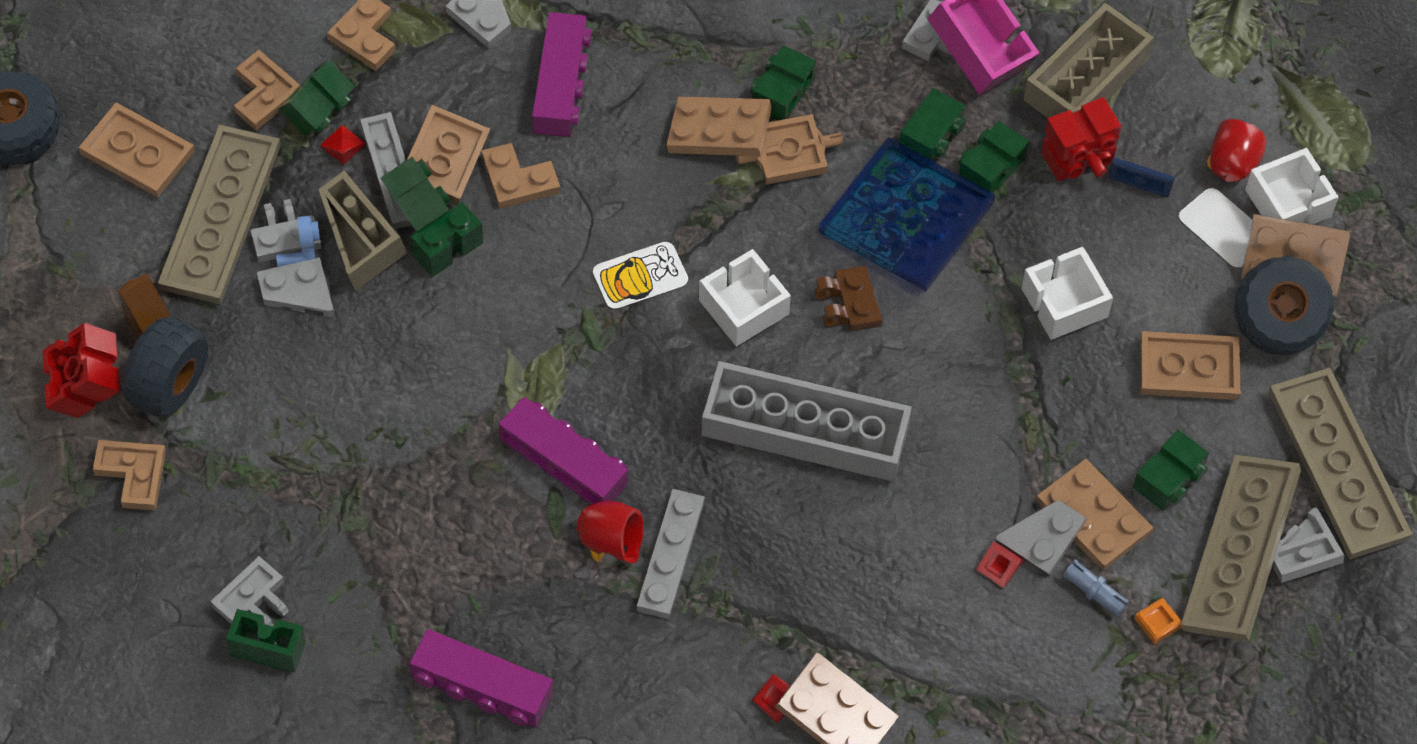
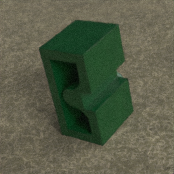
[750,45,816,121]
[278,60,355,135]
[898,88,966,166]
[958,121,1029,199]
[380,156,451,232]
[411,202,483,278]
[1133,429,1209,512]
[226,609,306,673]

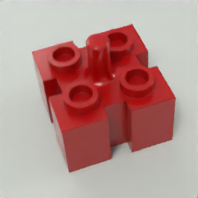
[1041,97,1122,182]
[42,323,121,418]

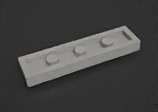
[360,112,412,230]
[637,489,705,619]

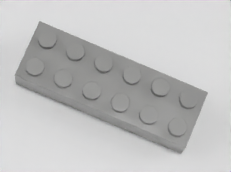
[701,361,912,482]

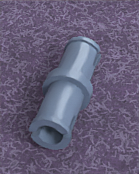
[1063,559,1129,618]

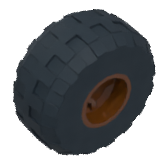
[0,71,60,165]
[1234,256,1335,355]
[121,316,209,417]

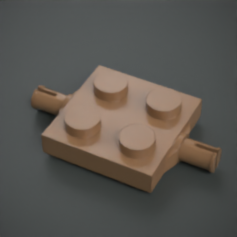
[736,114,843,185]

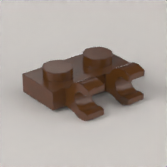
[814,265,882,332]

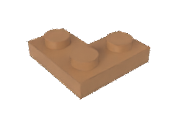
[327,0,396,71]
[234,50,299,131]
[481,143,560,209]
[93,440,166,511]

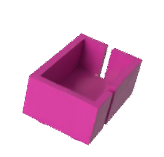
[927,0,1040,95]

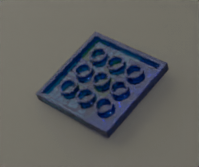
[819,137,995,291]

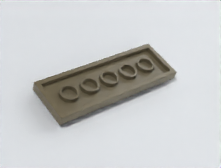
[158,125,281,304]
[1268,368,1413,560]
[1181,455,1301,642]

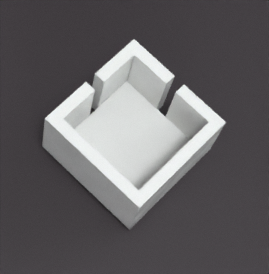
[1245,148,1338,225]
[1021,247,1113,340]
[699,249,791,347]

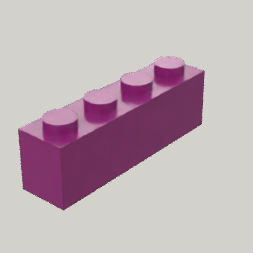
[532,12,592,137]
[499,397,628,504]
[410,629,553,728]

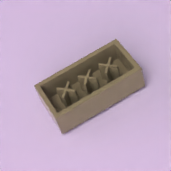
[1023,3,1154,118]

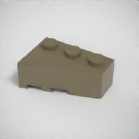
[318,171,407,291]

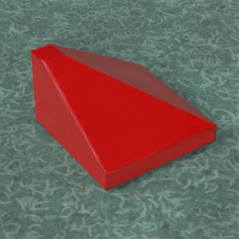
[320,125,365,165]
[975,541,1025,588]
[752,674,791,723]

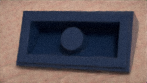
[1108,157,1175,197]

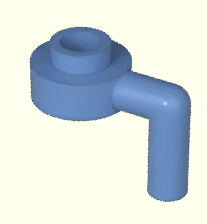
[276,216,320,267]

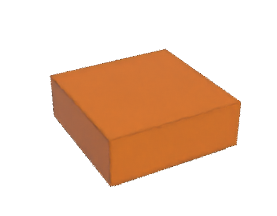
[1134,597,1182,645]

